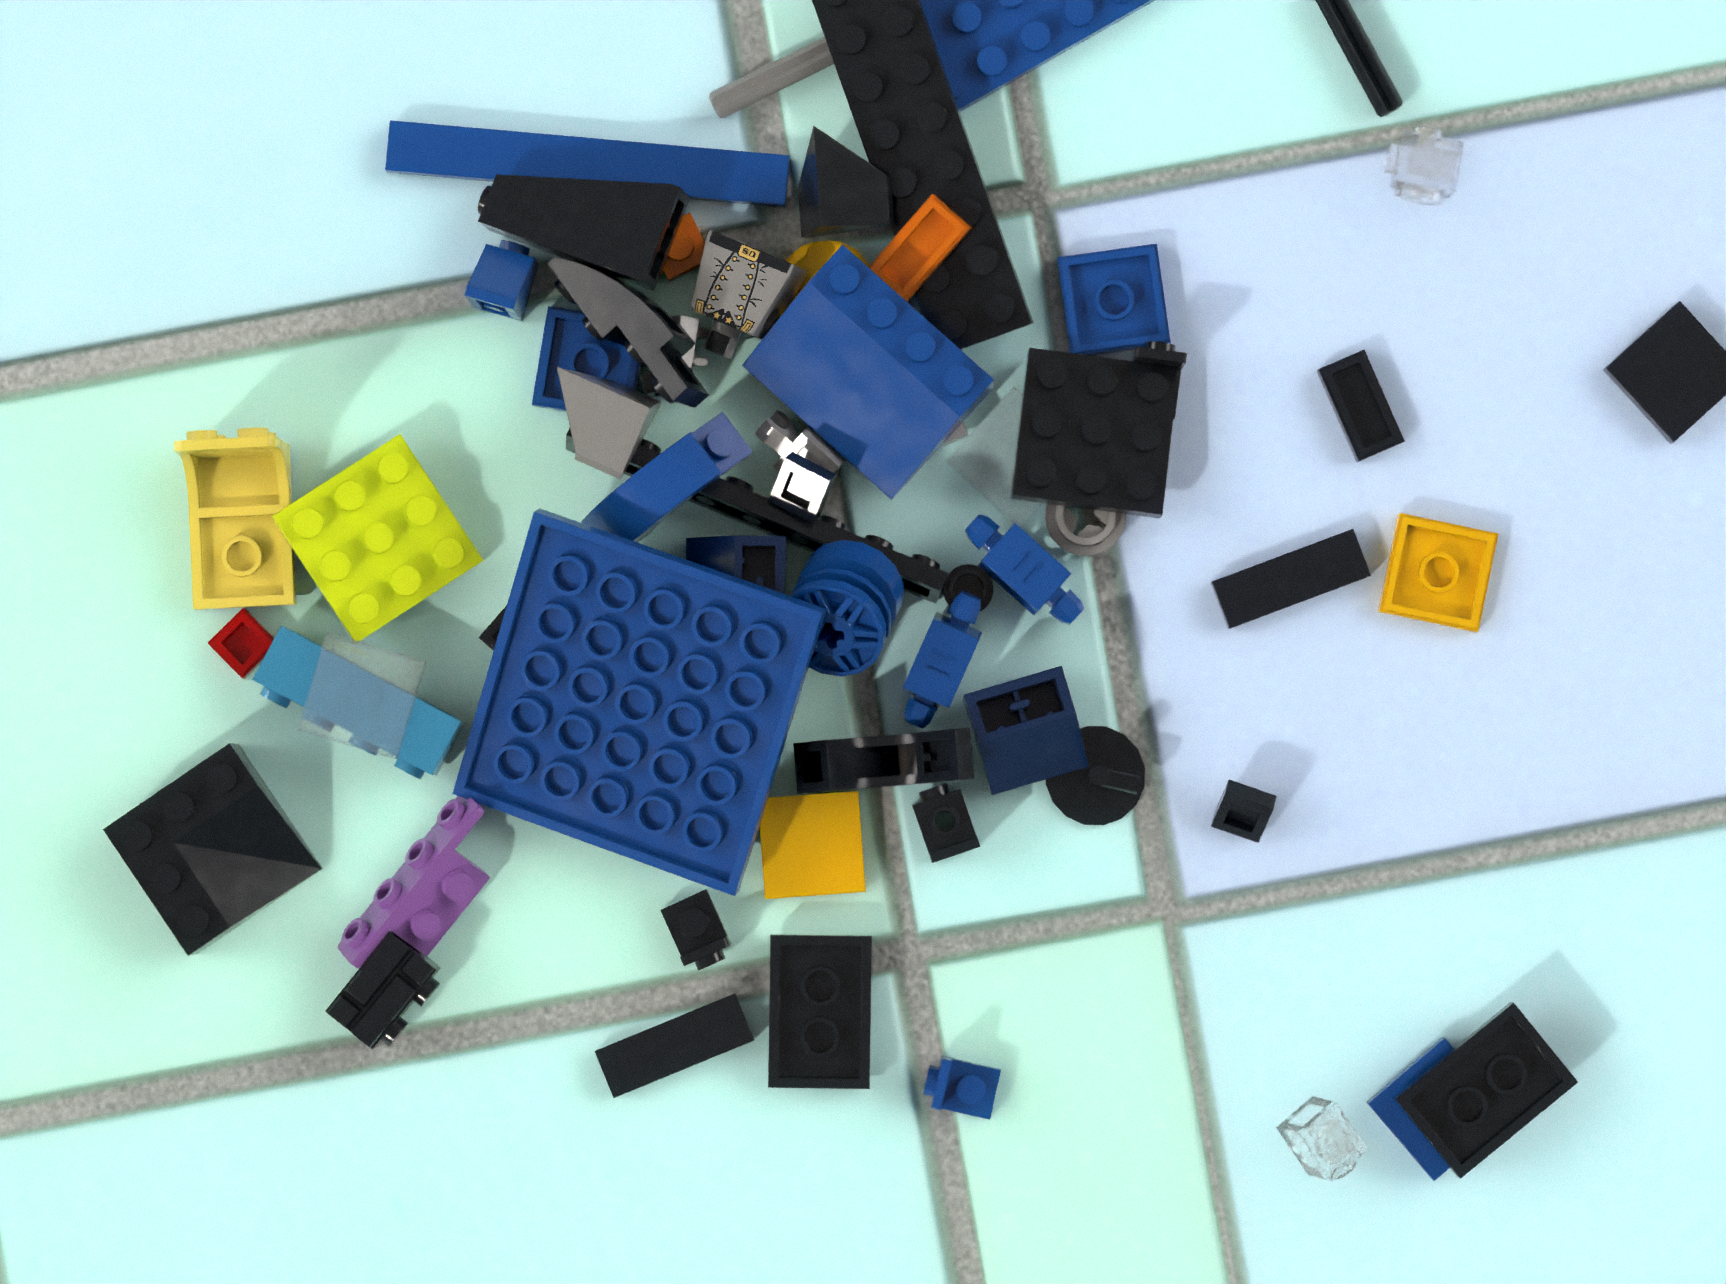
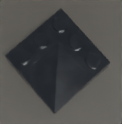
[103,743,323,956]

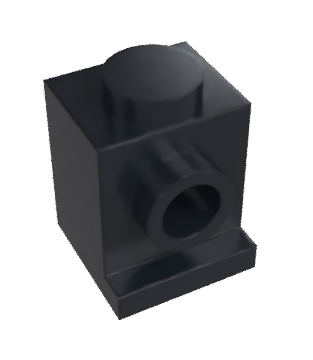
[912,783,980,863]

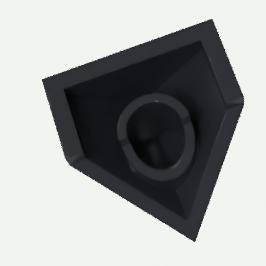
[798,125,894,238]

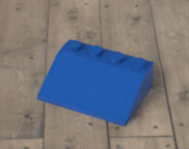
[742,245,994,500]

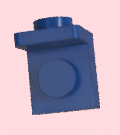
[923,1056,1001,1120]

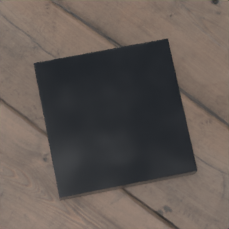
[1603,301,1726,444]

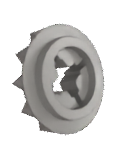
[1045,504,1126,557]

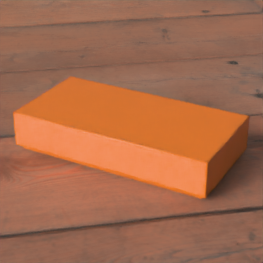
[869,194,972,302]

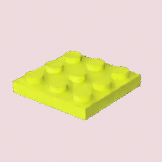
[272,434,483,644]

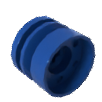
[790,540,904,677]

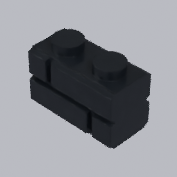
[325,931,441,1049]

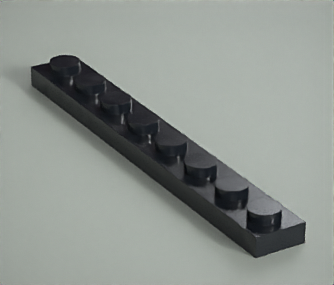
[566,428,948,604]

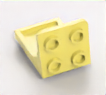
[174,427,297,610]

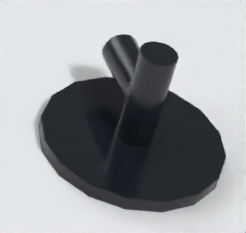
[1045,726,1145,825]

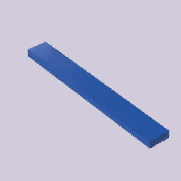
[385,120,790,208]

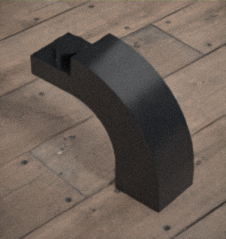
[793,728,974,794]

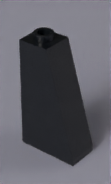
[478,174,690,291]

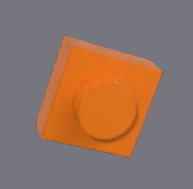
[663,213,705,282]

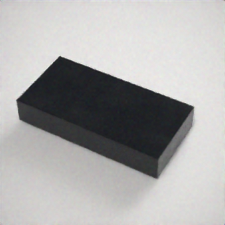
[1317,349,1405,462]

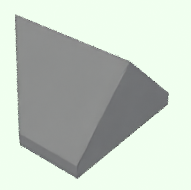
[557,367,661,480]

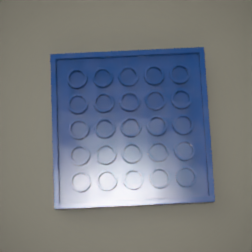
[452,508,827,896]

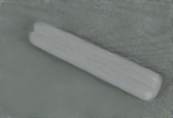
[709,37,834,118]

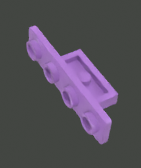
[337,796,490,969]

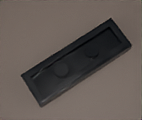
[1211,529,1371,629]
[595,993,755,1098]

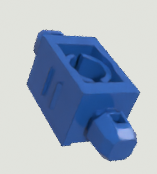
[965,514,1084,625]
[903,591,982,728]

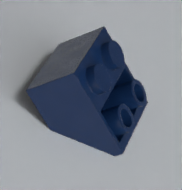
[686,535,787,595]
[963,666,1089,795]

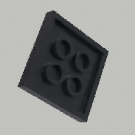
[1010,347,1179,518]

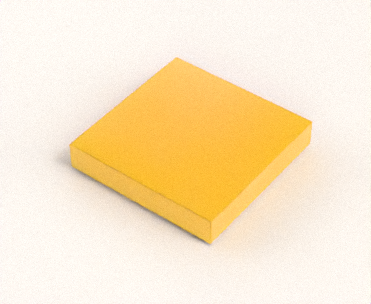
[1378,513,1498,633]
[760,791,866,899]

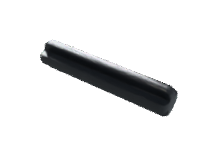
[1315,0,1403,117]

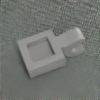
[755,410,846,473]

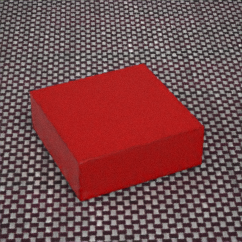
[208,608,274,679]

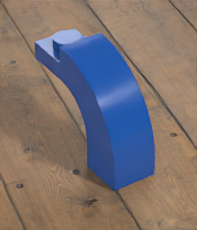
[581,412,753,543]

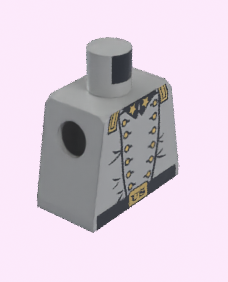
[691,230,808,359]

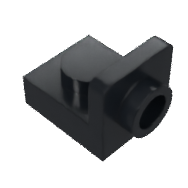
[660,889,732,971]

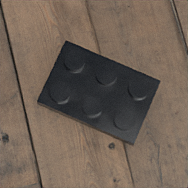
[768,934,872,1089]
[1393,1002,1578,1179]

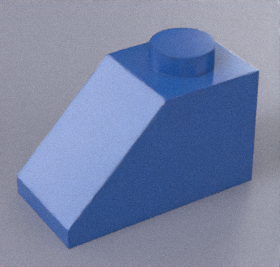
[464,240,539,322]

